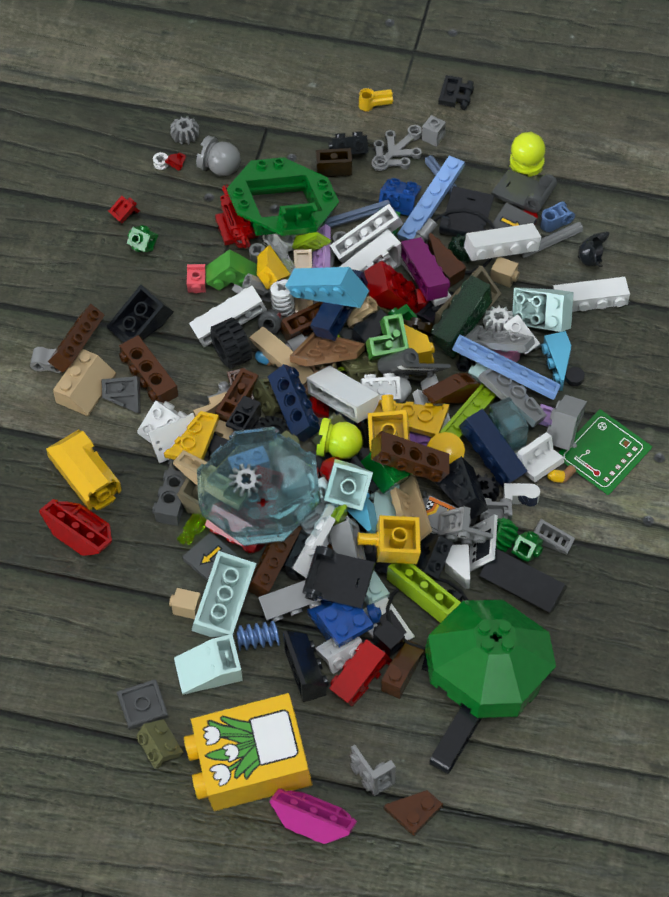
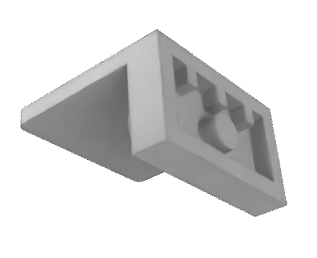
[438,506,493,546]
[350,745,396,796]

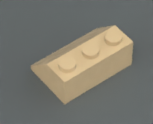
[53,349,117,416]

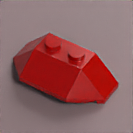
[39,499,112,556]

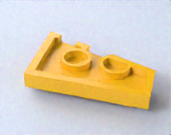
[164,411,219,460]

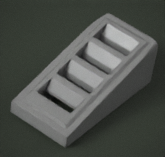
[533,519,575,555]

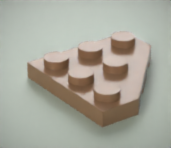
[290,332,365,367]

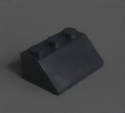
[283,631,329,703]

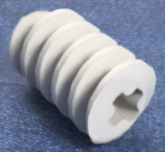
[270,279,295,317]

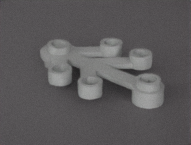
[372,125,422,171]

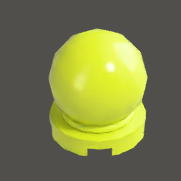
[510,132,546,177]
[316,418,363,460]

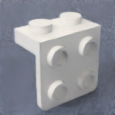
[137,401,187,450]

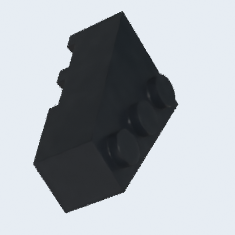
[435,456,488,519]

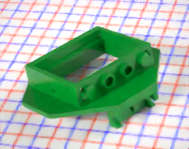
[227,157,339,236]

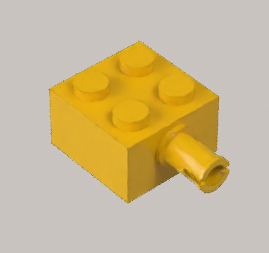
[368,394,410,453]
[357,515,421,564]

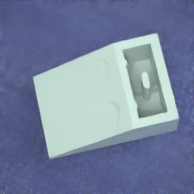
[512,287,574,332]
[174,634,243,695]

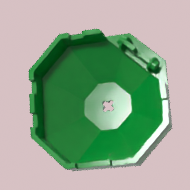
[425,600,556,718]

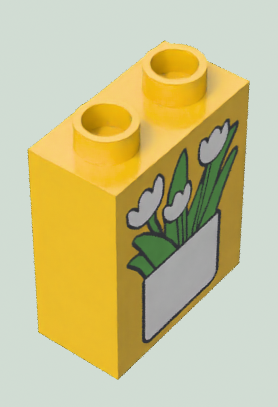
[184,693,313,811]

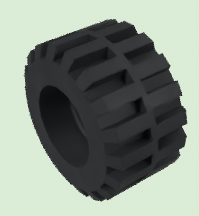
[210,317,252,369]

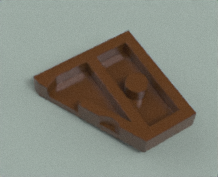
[384,790,443,836]

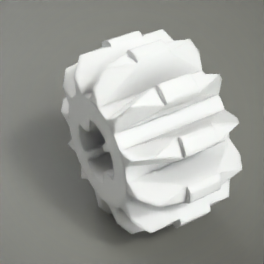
[483,305,513,332]

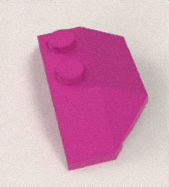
[270,788,357,844]

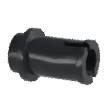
[456,354,471,372]

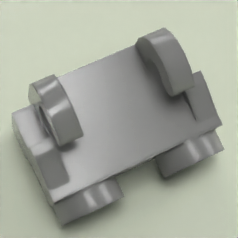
[480,498,512,521]

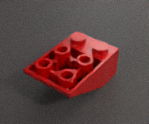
[364,260,418,313]

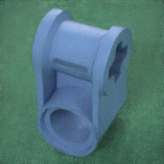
[540,202,575,232]

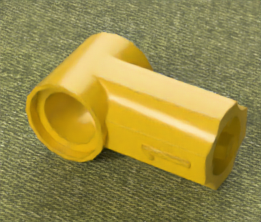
[358,88,393,111]

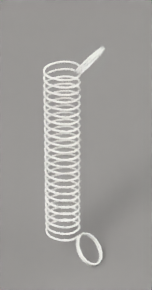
[263,239,296,279]

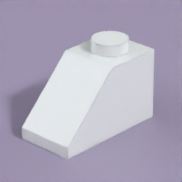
[444,545,470,589]

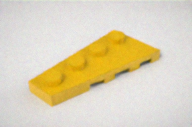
[366,400,450,437]

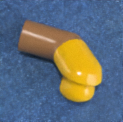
[547,465,576,483]

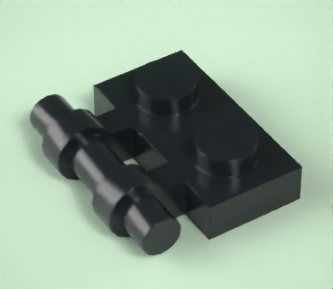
[438,75,474,110]

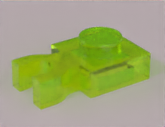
[177,513,208,545]

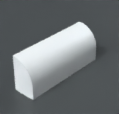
[307,366,380,423]

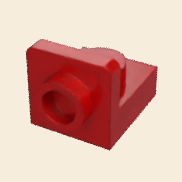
[108,196,140,224]

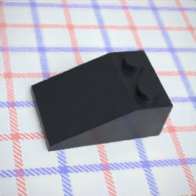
[106,285,174,343]

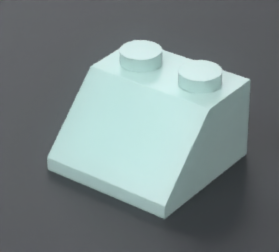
[324,459,373,511]

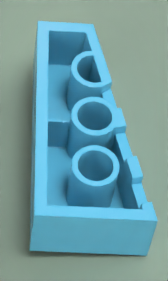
[285,267,369,308]

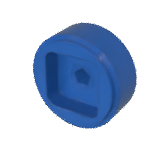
[367,603,382,624]

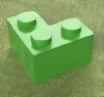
[206,249,257,291]
[365,313,409,361]

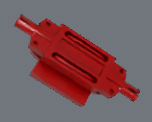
[215,185,259,248]

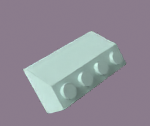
[191,551,256,637]

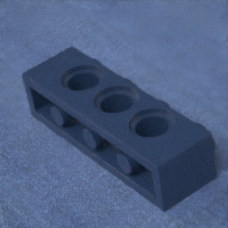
[267,364,320,442]

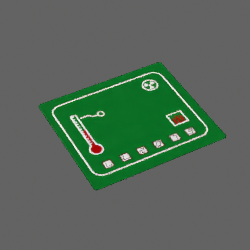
[558,409,652,495]

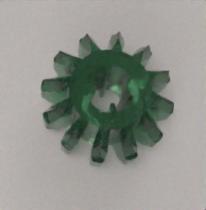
[448,233,471,264]

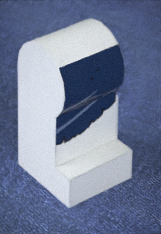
[503,483,540,506]

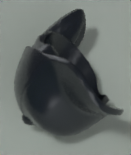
[578,232,609,267]

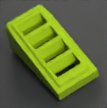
[292,232,331,252]

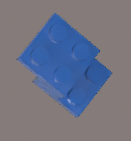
[307,600,373,647]

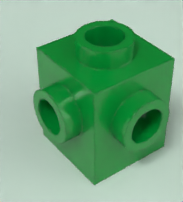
[127,225,158,252]
[511,531,543,562]

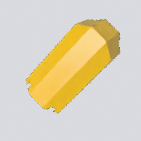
[46,430,122,510]

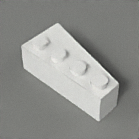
[340,229,401,276]

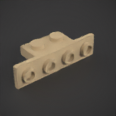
[390,474,432,541]

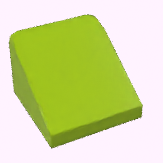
[331,504,347,526]

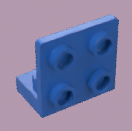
[379,178,422,216]

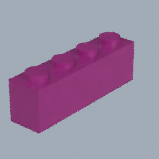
[401,237,450,301]

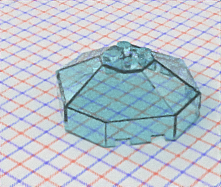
[197,426,321,546]

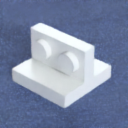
[516,432,564,482]

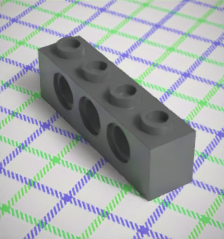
[152,459,186,526]

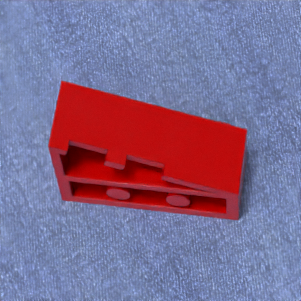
[329,639,392,707]

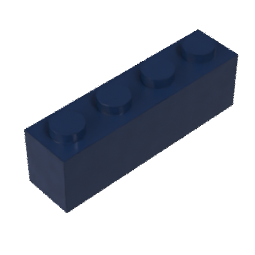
[310,269,368,341]
[459,408,528,488]

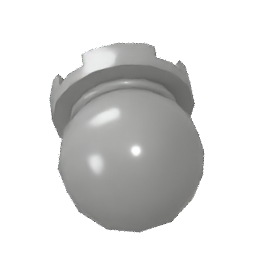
[196,136,241,176]

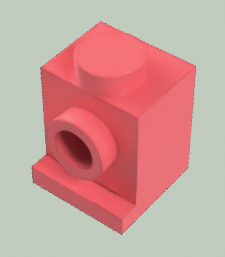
[187,264,206,293]

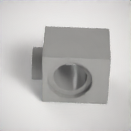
[422,115,446,147]

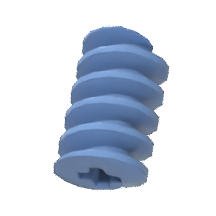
[237,621,280,651]

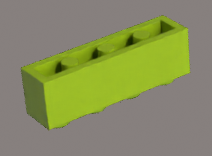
[387,563,461,623]

